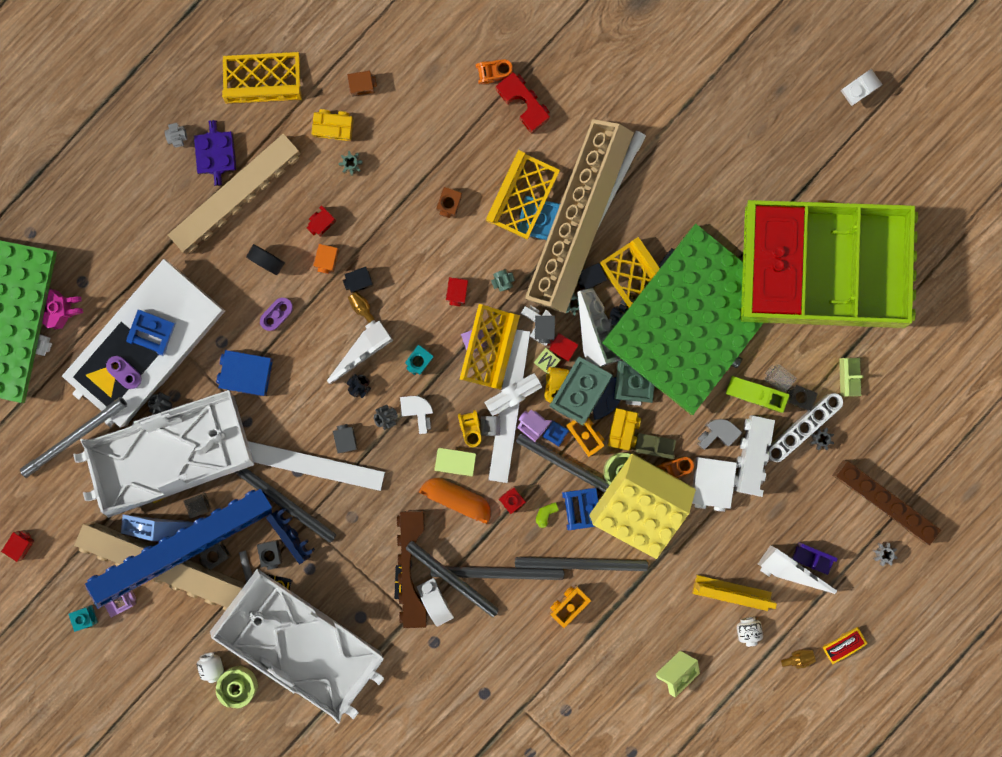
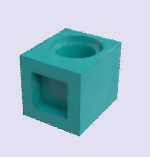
[405,345,434,375]
[68,605,98,632]

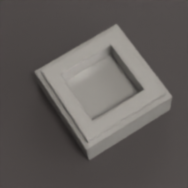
[481,416,500,436]

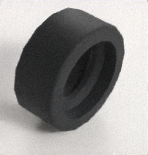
[246,244,285,275]

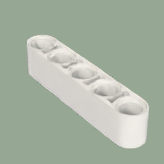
[766,393,843,462]

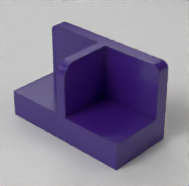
[792,542,838,575]

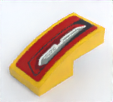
[823,627,868,664]

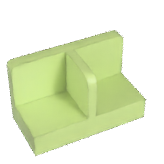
[839,358,863,397]
[434,448,476,476]
[656,651,700,697]

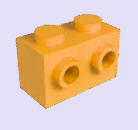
[566,418,604,457]
[550,585,591,628]

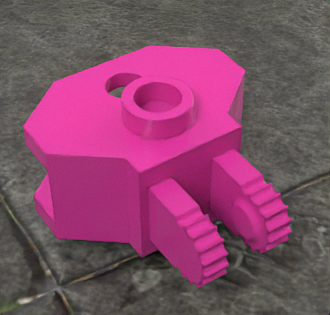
[42,289,83,330]

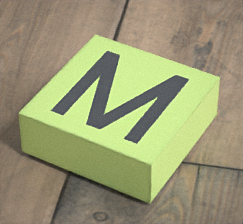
[534,348,560,375]

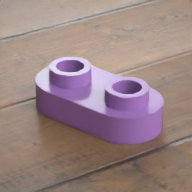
[260,298,293,331]
[106,356,142,389]

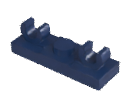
[266,508,315,565]

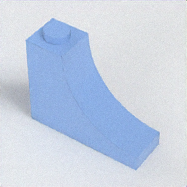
[121,514,194,541]

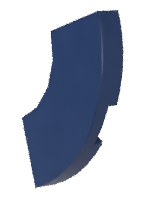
[593,377,621,420]

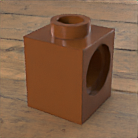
[347,70,377,97]
[436,187,462,218]

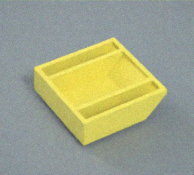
[589,453,696,559]

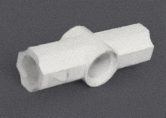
[484,373,542,416]

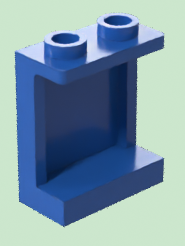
[216,350,273,396]

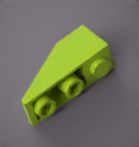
[725,376,789,413]

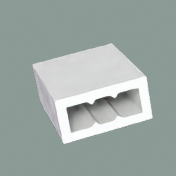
[692,457,737,512]

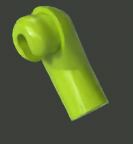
[536,502,559,528]

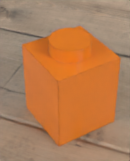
[313,244,339,274]

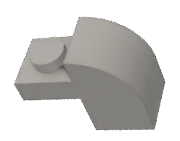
[697,419,742,450]

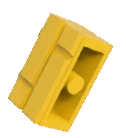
[311,109,354,141]
[607,408,641,451]

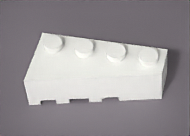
[734,415,775,497]

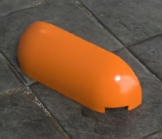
[419,478,491,524]

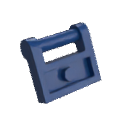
[126,309,176,356]
[562,487,598,530]

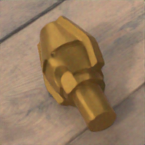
[348,291,375,323]
[781,649,816,669]

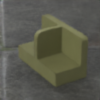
[634,433,676,459]

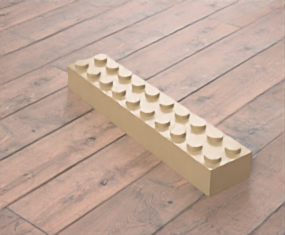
[525,119,634,313]
[74,521,246,611]

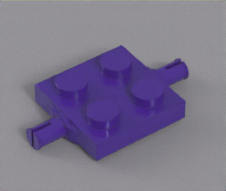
[194,120,236,186]

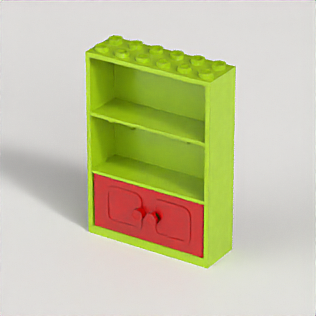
[741,200,918,328]

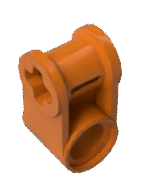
[475,59,513,84]
[656,456,694,479]

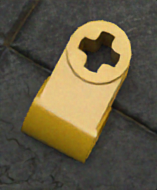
[544,367,569,403]
[458,410,482,448]

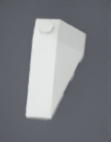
[578,288,622,368]
[327,320,393,384]
[758,545,837,594]

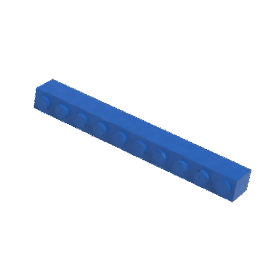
[85,488,272,609]

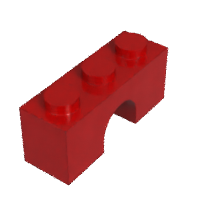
[495,72,550,134]

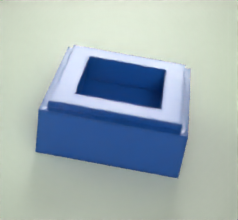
[543,420,569,446]

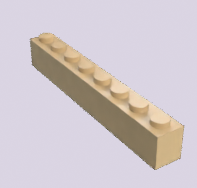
[168,134,301,254]

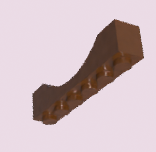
[832,460,941,545]
[397,510,427,628]

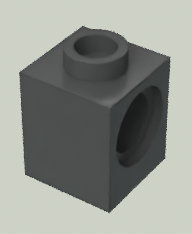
[535,315,555,344]
[333,424,358,454]
[257,540,283,570]

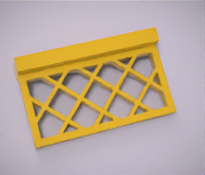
[222,52,302,104]
[486,150,560,240]
[600,237,660,307]
[460,304,520,390]
[692,575,777,611]

